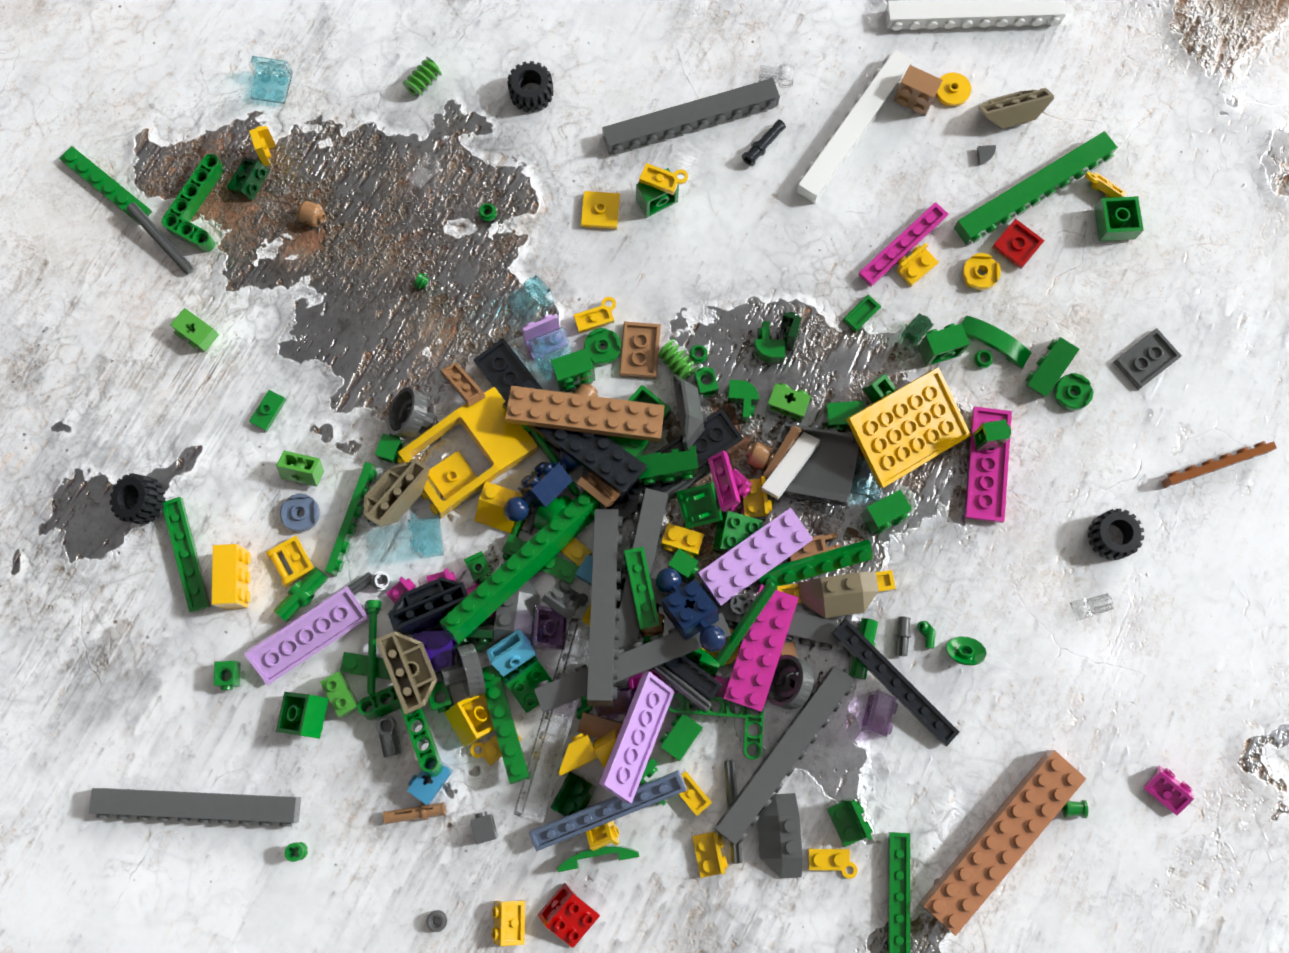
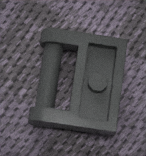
[541,580,588,619]

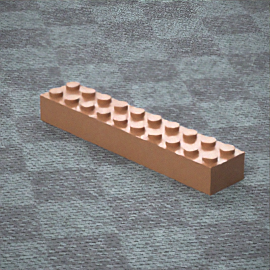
[918,750,1087,936]

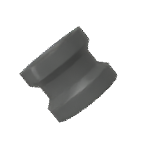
[729,594,750,616]

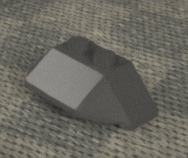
[672,375,707,451]
[493,581,540,646]
[757,793,803,878]

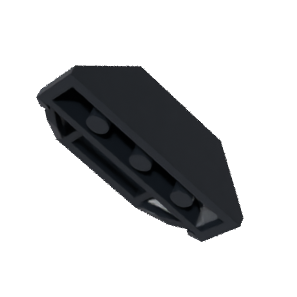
[388,578,468,633]

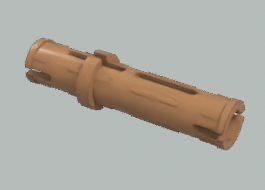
[383,802,446,825]

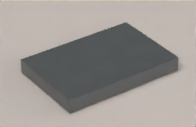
[1114,328,1182,390]

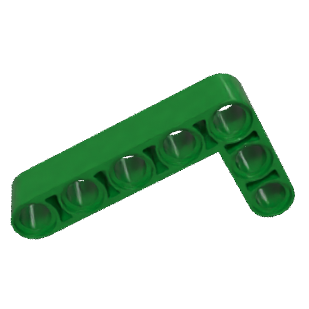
[162,154,224,252]
[357,685,443,777]
[668,694,764,760]

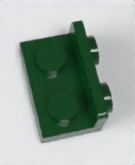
[227,157,269,200]
[781,312,802,351]
[454,629,494,652]
[550,772,597,816]

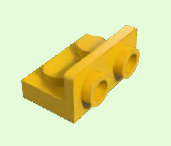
[249,126,276,167]
[896,243,939,287]
[742,476,772,518]
[660,523,704,557]
[586,821,620,851]
[692,831,728,878]
[491,900,525,946]

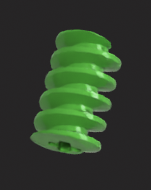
[403,57,442,96]
[658,339,698,380]

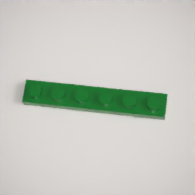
[59,146,152,225]
[325,462,377,576]
[163,497,211,613]
[759,540,873,586]
[482,665,530,785]
[888,832,910,953]

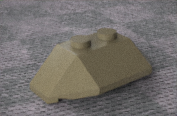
[978,88,1054,129]
[364,459,430,527]
[798,572,879,618]
[376,631,438,715]

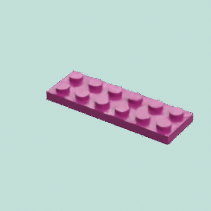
[964,406,1012,523]
[723,585,799,712]

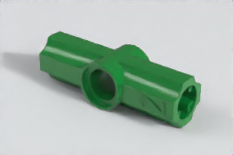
[274,567,329,622]
[848,618,878,680]

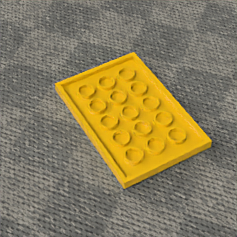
[846,367,971,488]

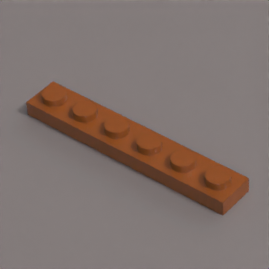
[1161,441,1277,488]

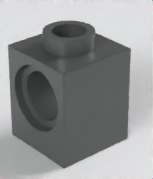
[471,811,498,844]

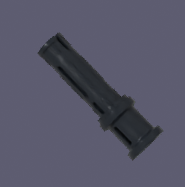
[742,119,786,166]

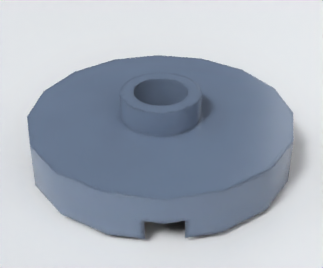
[280,494,320,532]

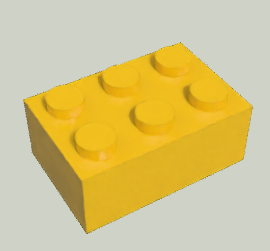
[212,544,251,609]

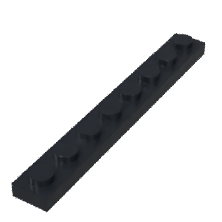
[831,619,959,747]

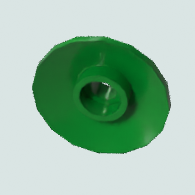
[946,636,987,666]

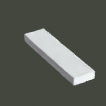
[761,432,820,499]

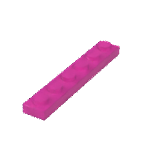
[858,202,949,287]

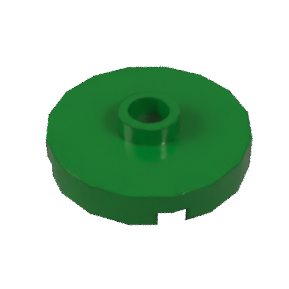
[584,328,621,365]
[1054,373,1094,411]

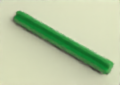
[715,581,777,666]

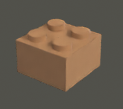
[894,65,943,116]

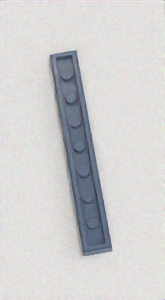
[529,770,687,852]

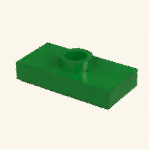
[249,390,287,432]

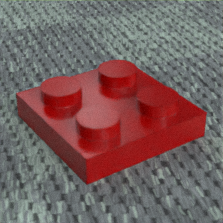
[992,218,1045,269]

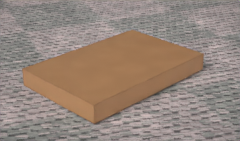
[619,321,661,379]

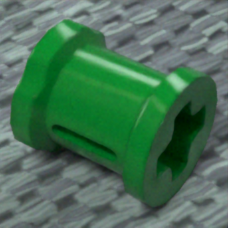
[1062,800,1089,819]
[284,842,308,862]

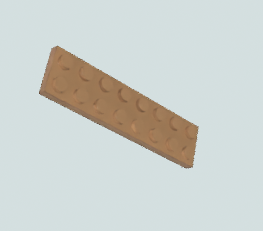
[505,386,665,442]

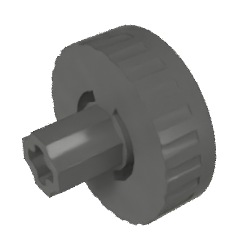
[387,387,435,439]
[441,643,486,698]
[767,655,814,710]

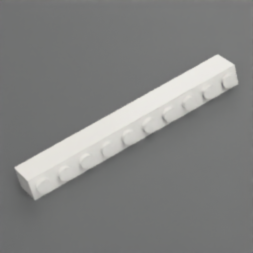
[885,0,1066,31]
[796,50,913,204]

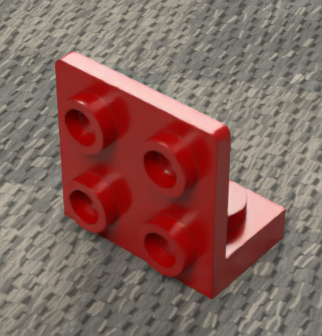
[537,883,600,948]

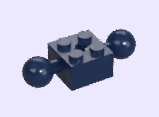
[504,450,580,522]
[656,568,726,652]

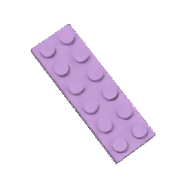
[697,508,813,606]
[244,585,369,686]
[599,671,675,804]

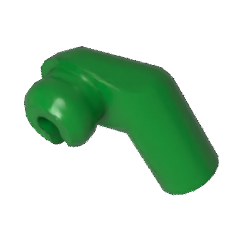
[917,621,936,649]
[573,695,593,720]

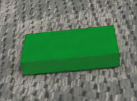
[842,294,882,333]

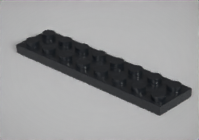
[473,338,581,475]
[503,380,648,496]
[604,408,743,521]

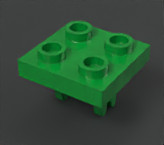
[676,482,724,529]

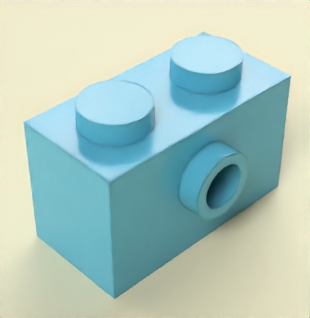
[486,629,536,677]

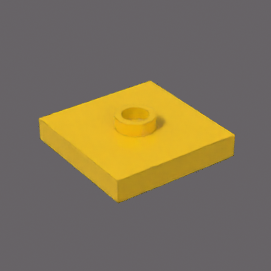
[581,191,620,230]
[428,450,477,500]

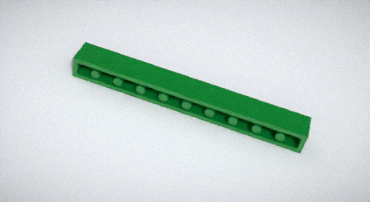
[954,131,1118,245]
[440,490,601,644]

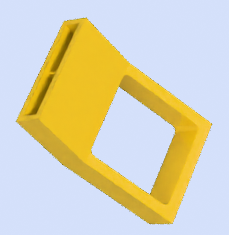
[397,387,538,518]

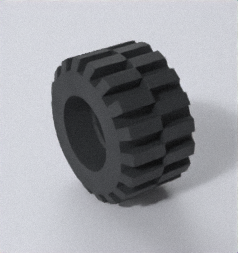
[507,61,554,113]
[110,473,166,524]
[1088,508,1144,560]

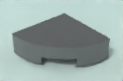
[977,145,996,165]

